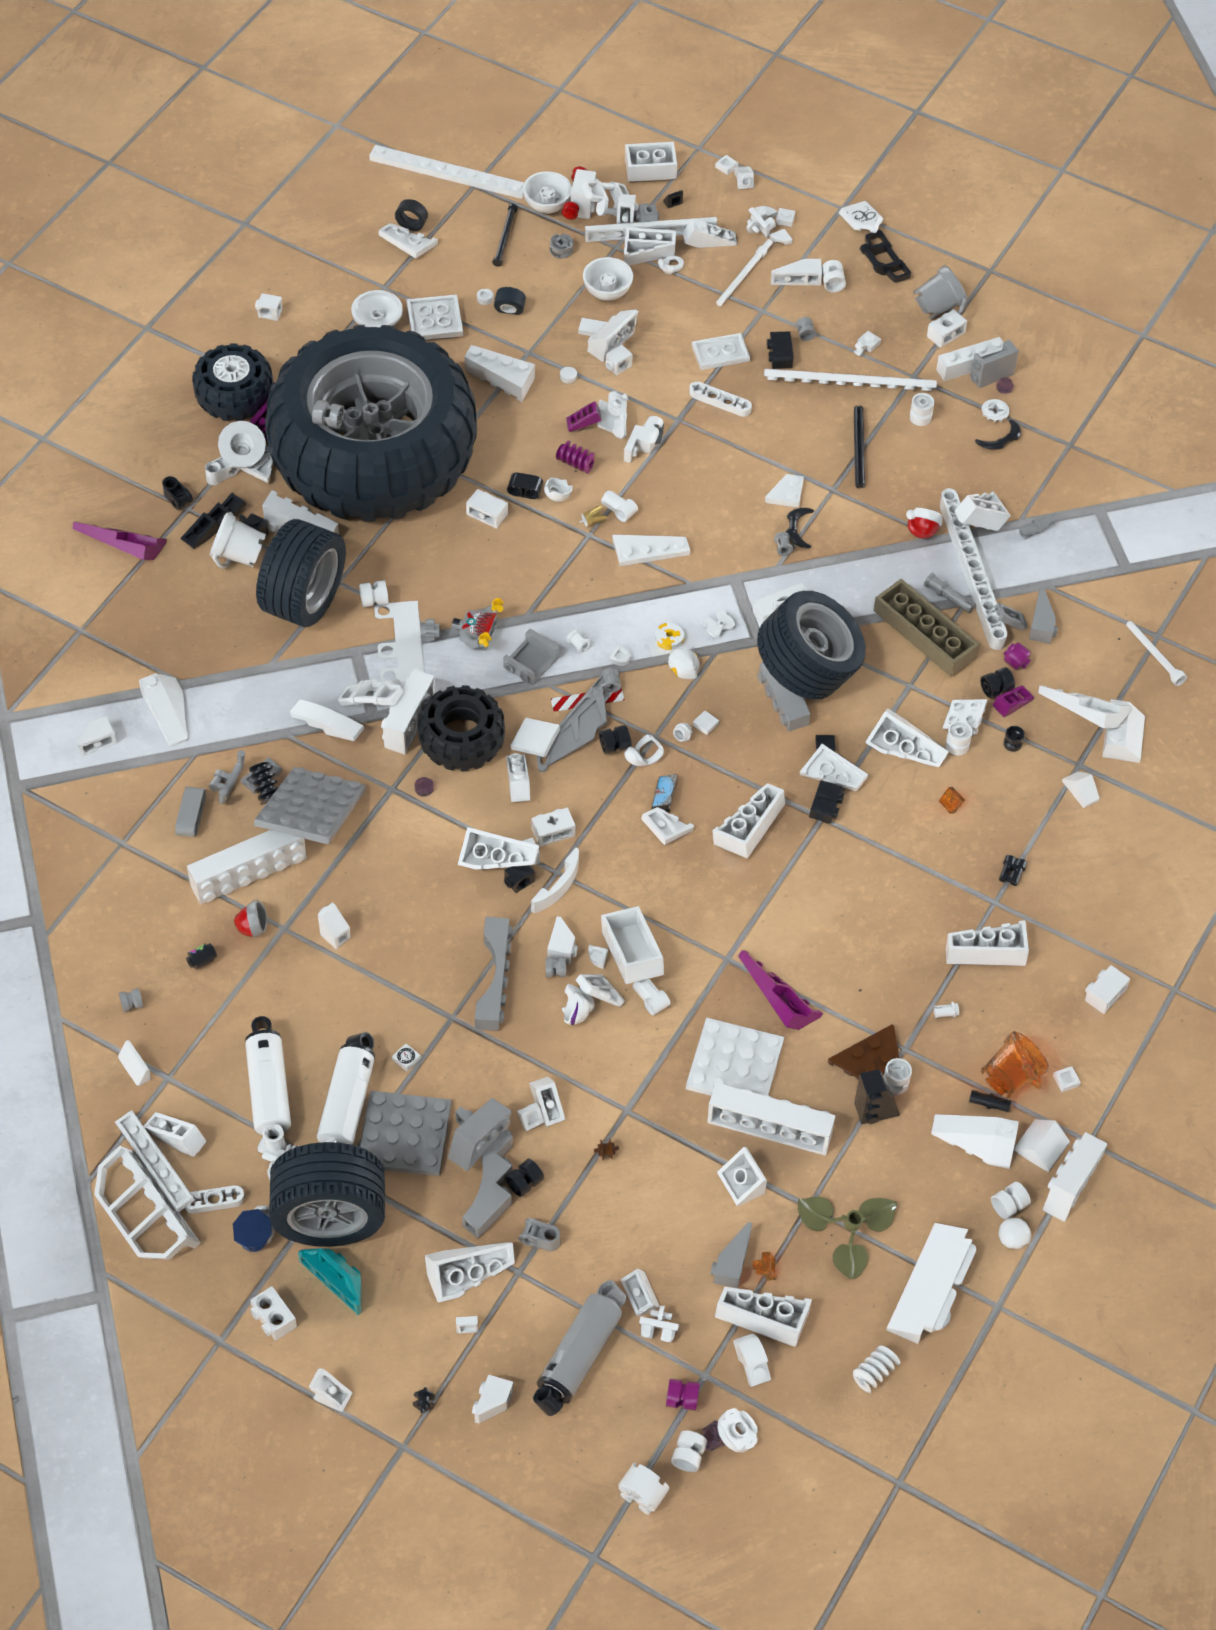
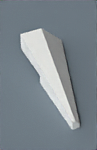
[1038,686,1132,728]

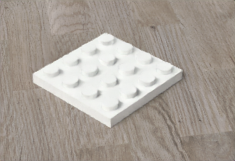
[686,1018,784,1096]

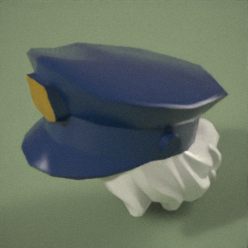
[233,1205,275,1252]

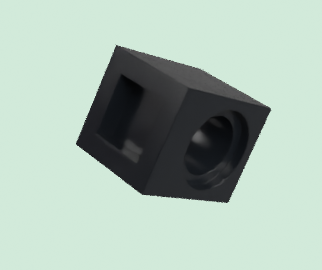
[504,865,535,893]

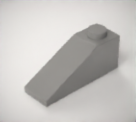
[1029,587,1058,644]
[711,1222,752,1288]

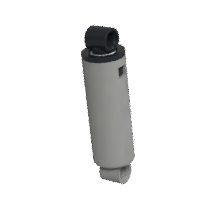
[533,1280,626,1416]

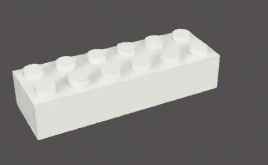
[187,830,307,904]
[707,1083,836,1156]

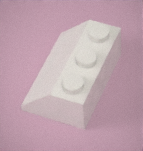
[587,309,639,362]
[1102,699,1145,763]

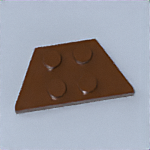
[828,1024,899,1080]

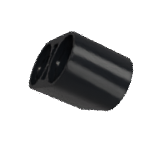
[507,472,543,499]

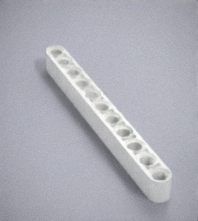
[940,488,1007,650]

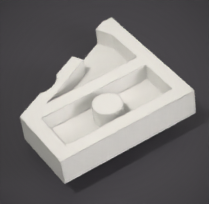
[240,445,274,483]
[765,474,804,508]
[641,807,694,845]

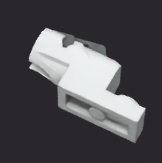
[624,416,664,463]

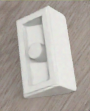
[118,1040,151,1086]
[620,1269,660,1316]

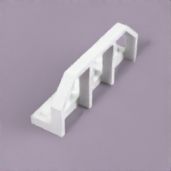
[95,1146,201,1260]

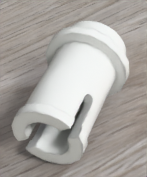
[933,1002,959,1019]

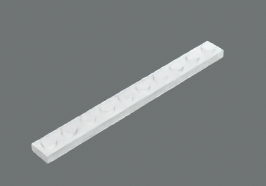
[369,145,524,199]
[764,369,937,391]

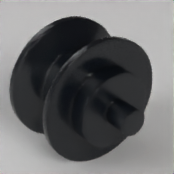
[413,1387,436,1414]

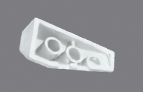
[139,673,188,747]
[865,708,949,767]
[458,827,539,870]
[931,1114,1018,1169]
[425,1242,515,1302]

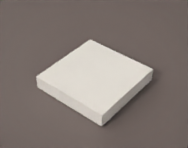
[510,718,560,757]

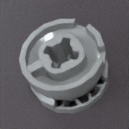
[550,233,573,259]

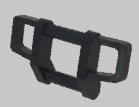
[860,230,911,283]

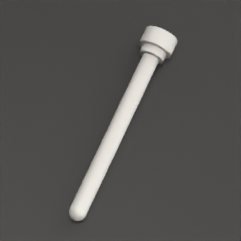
[1126,621,1187,686]

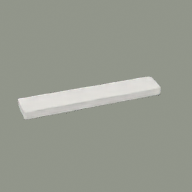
[115,1110,195,1212]

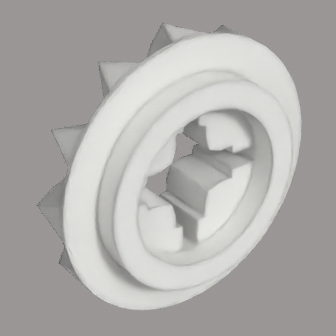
[981,399,1009,423]

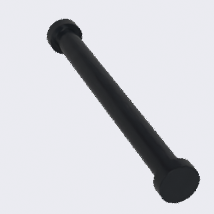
[492,204,518,267]

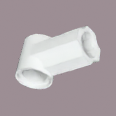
[601,490,638,522]
[633,979,671,1015]

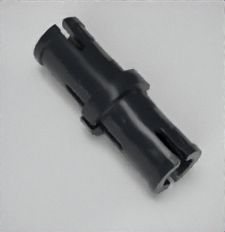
[969,1090,1012,1113]

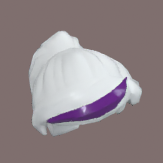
[562,984,595,1025]

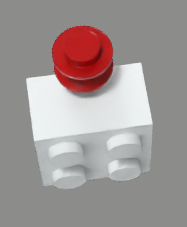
[562,166,599,220]

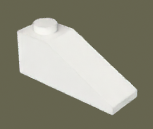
[771,259,822,285]
[144,1112,207,1157]

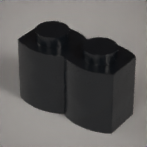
[809,780,845,824]

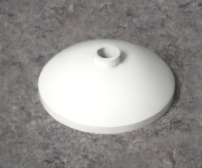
[351,290,402,327]

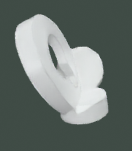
[658,256,684,275]

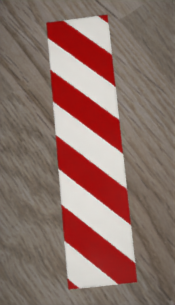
[550,688,625,712]

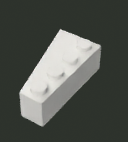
[712,783,785,858]

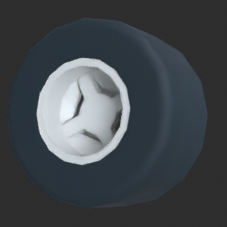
[494,287,526,315]

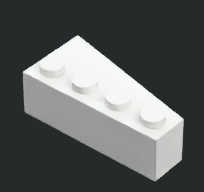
[465,345,535,402]
[263,490,339,534]
[945,920,1029,966]
[1043,1132,1107,1222]
[715,1287,812,1347]

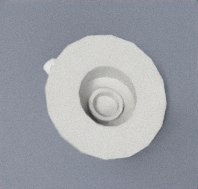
[218,421,266,468]

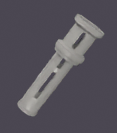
[924,572,976,613]

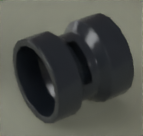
[1003,726,1024,752]

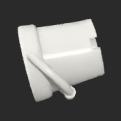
[210,512,266,569]

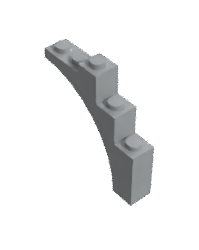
[455,1106,513,1239]

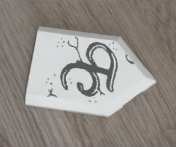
[839,201,883,233]

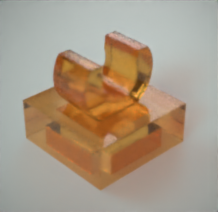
[939,787,965,814]
[753,1252,776,1281]

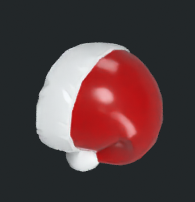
[906,508,943,539]

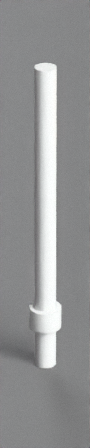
[716,239,773,306]

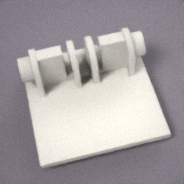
[943,699,987,736]

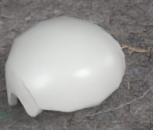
[544,478,573,502]
[998,1218,1031,1250]

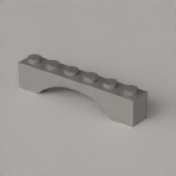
[475,917,513,1031]

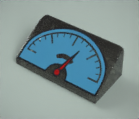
[651,774,678,812]

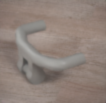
[209,750,245,804]

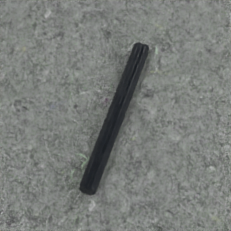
[854,405,865,488]

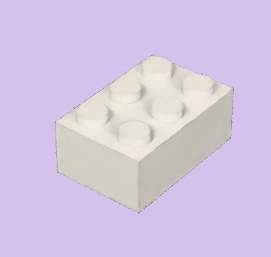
[625,142,677,182]

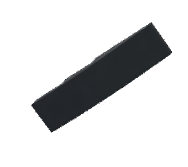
[180,492,247,549]

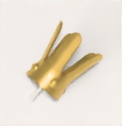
[580,505,607,527]

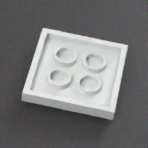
[406,295,463,340]

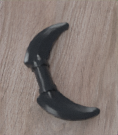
[975,419,1021,449]
[786,508,814,549]

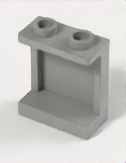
[970,340,1019,388]
[503,629,560,685]

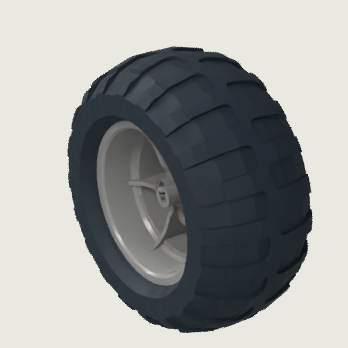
[265,324,477,522]

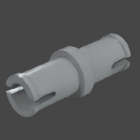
[1019,514,1055,538]

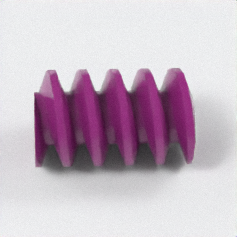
[556,441,595,474]

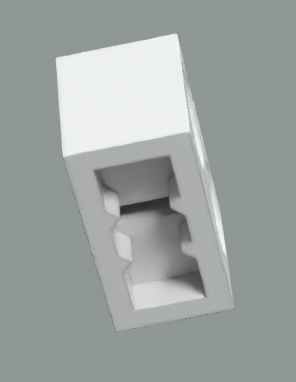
[250,1286,297,1341]

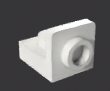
[734,166,754,189]

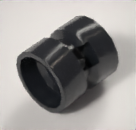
[980,667,1015,698]
[599,725,632,755]
[505,1158,544,1197]

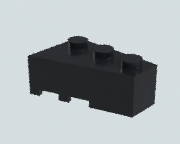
[854,1069,900,1124]

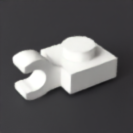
[854,331,881,356]

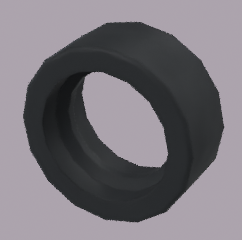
[395,199,428,231]

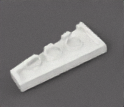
[612,535,690,566]

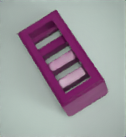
[566,401,602,432]
[993,685,1034,717]

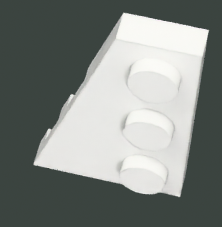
[379,223,438,259]
[800,744,868,791]

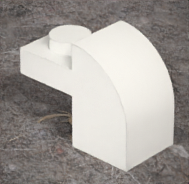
[733,1333,771,1387]

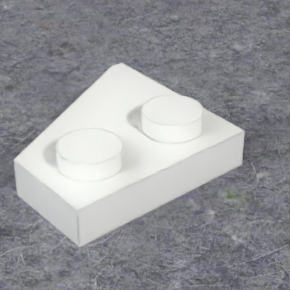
[576,974,625,1007]

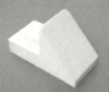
[308,1369,352,1411]

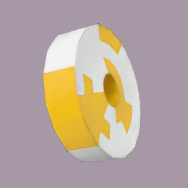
[655,623,684,650]

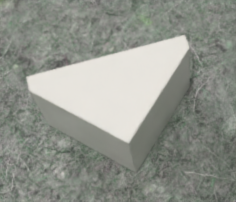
[1062,771,1100,808]

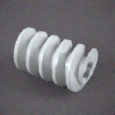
[853,1346,901,1393]

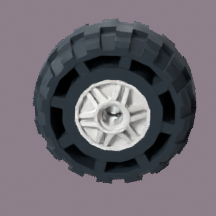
[192,343,273,421]

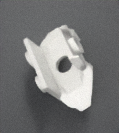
[598,391,628,439]

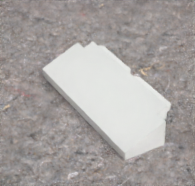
[887,1223,976,1344]

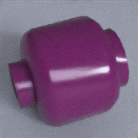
[1003,643,1031,670]

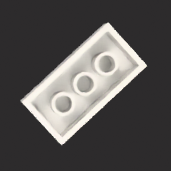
[381,669,435,754]

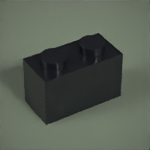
[766,331,794,369]

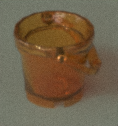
[981,1031,1049,1098]

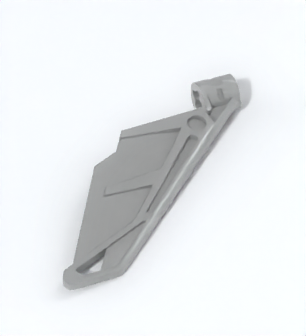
[537,668,621,773]

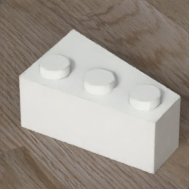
[624,227,676,266]
[955,491,1011,531]

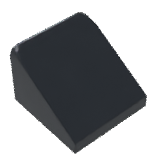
[663,190,683,208]

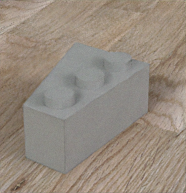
[448,1098,512,1172]

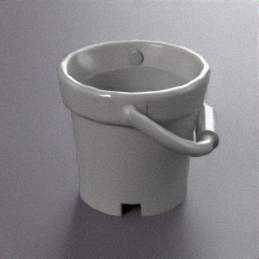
[913,265,968,320]

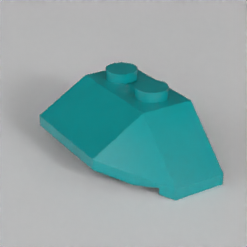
[298,1248,362,1315]

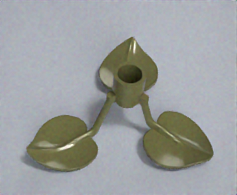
[798,1197,897,1280]

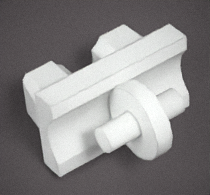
[746,207,776,238]
[639,1305,679,1343]

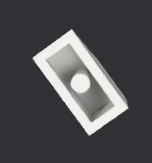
[617,194,636,224]
[77,716,117,757]
[547,916,578,964]
[529,1076,565,1127]

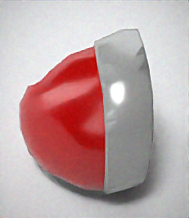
[234,900,267,938]

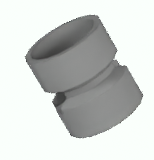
[312,400,344,429]

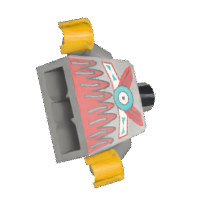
[452,598,504,651]

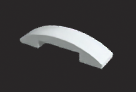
[531,848,579,913]

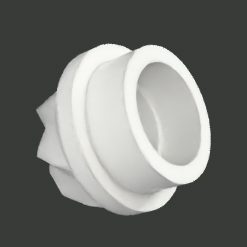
[673,723,693,742]

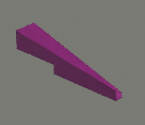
[73,522,167,560]
[738,950,823,1030]

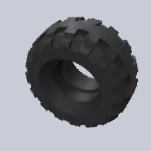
[418,685,505,771]

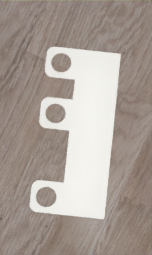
[374,601,424,683]

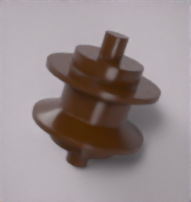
[594,1139,619,1160]

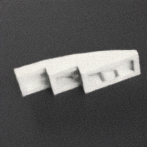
[290,699,364,741]

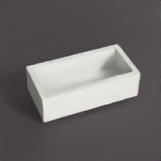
[601,906,664,984]

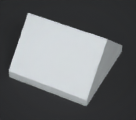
[1013,1119,1070,1172]
[717,1147,767,1206]

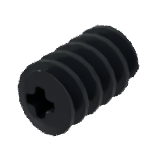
[249,762,279,805]

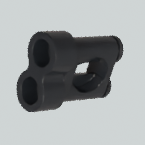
[999,855,1027,886]

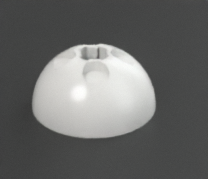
[523,171,572,214]
[583,257,633,301]

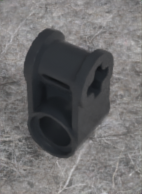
[162,476,193,510]

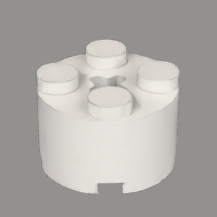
[618,1462,670,1515]

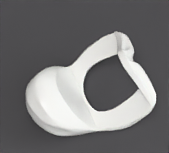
[624,734,664,766]

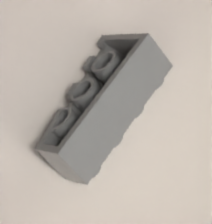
[757,662,810,732]

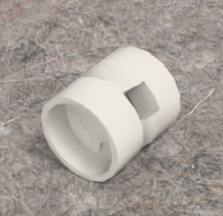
[822,260,846,292]
[909,393,934,426]
[359,580,389,607]
[945,720,973,756]
[884,1058,912,1095]
[991,1181,1031,1220]
[671,1431,707,1472]

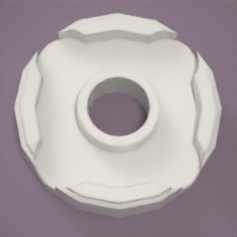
[718,1408,758,1453]

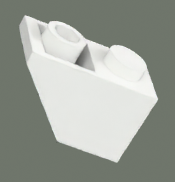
[318,902,351,949]
[472,1375,513,1423]

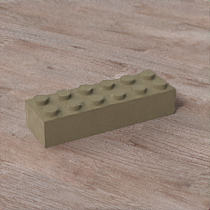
[873,579,979,676]

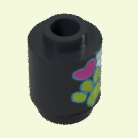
[186,943,217,970]

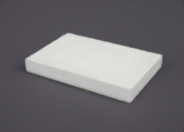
[692,333,750,370]

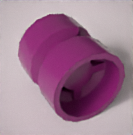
[666,1379,700,1411]

